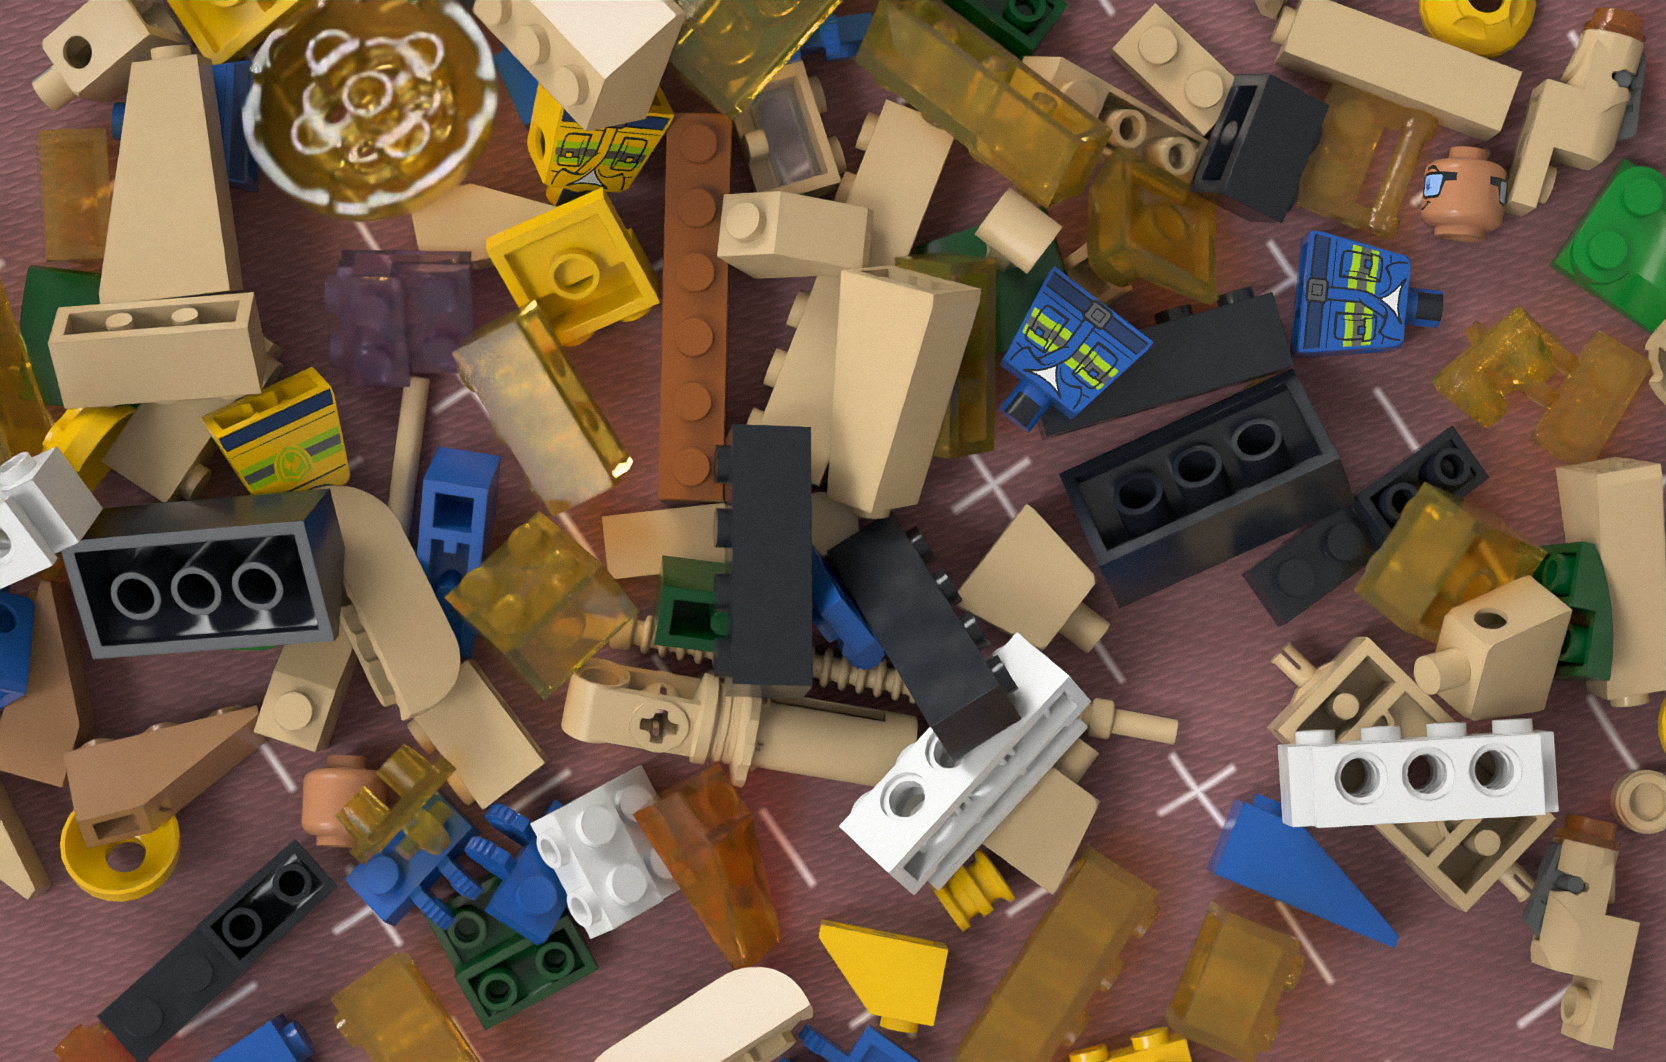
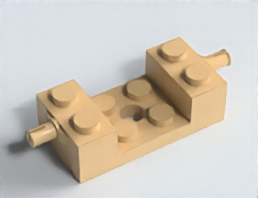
[1267,637,1556,912]

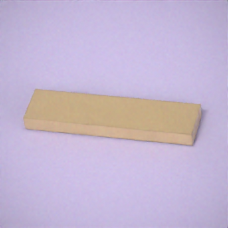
[602,492,859,580]

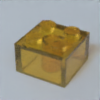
[1353,482,1547,644]
[444,511,640,701]
[1164,900,1305,1062]

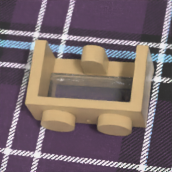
[724,60,846,198]

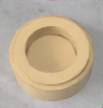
[1610,769,1666,834]

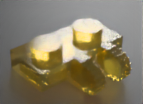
[1507,330,1653,465]

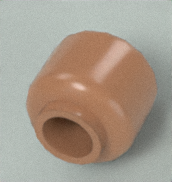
[301,755,387,848]

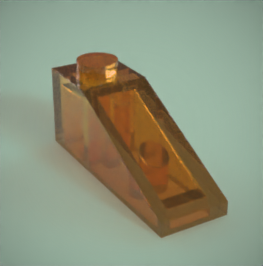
[632,762,782,971]

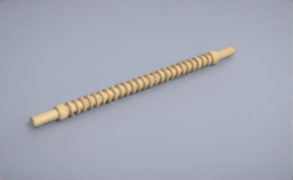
[546,604,1178,745]

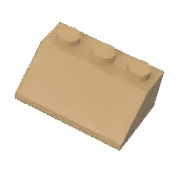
[472,0,687,131]

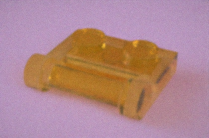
[1295,80,1439,240]

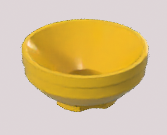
[1419,0,1536,59]
[42,404,136,493]
[60,811,181,902]

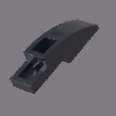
[1241,426,1490,627]
[97,839,338,1062]

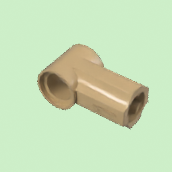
[975,187,1062,274]

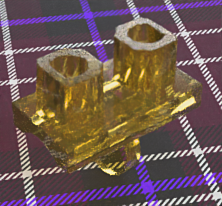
[1431,305,1564,427]
[335,743,456,865]

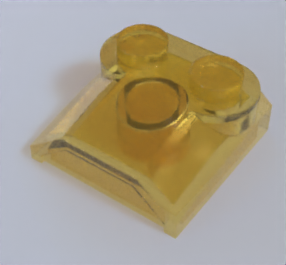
[1087,146,1219,305]

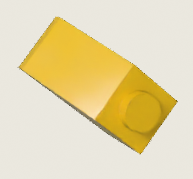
[819,919,948,1033]

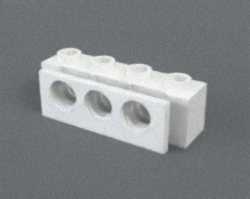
[0,446,103,589]
[839,632,1091,895]
[1278,718,1559,828]

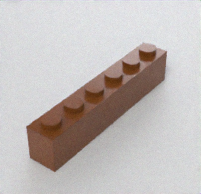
[658,112,734,504]

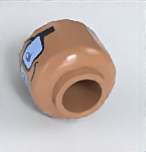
[1421,146,1507,242]

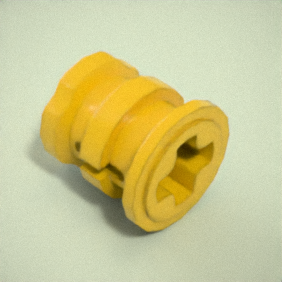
[930,847,1016,932]

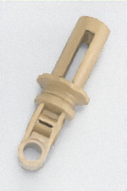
[561,658,918,787]

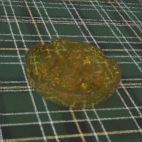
[241,0,499,222]

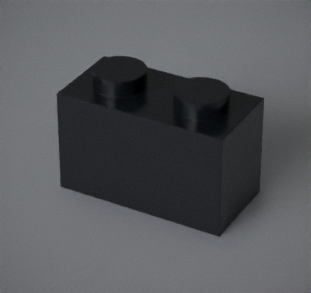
[1190,73,1330,224]

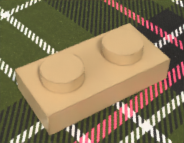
[1110,3,1235,137]

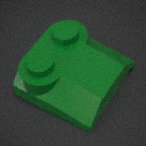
[1549,158,1666,335]

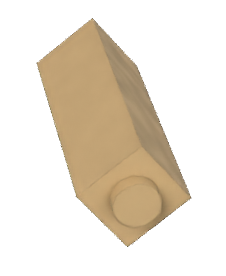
[1271,0,1522,142]

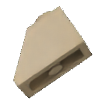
[717,191,874,279]

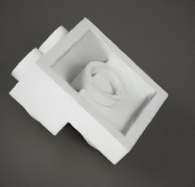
[531,765,701,939]

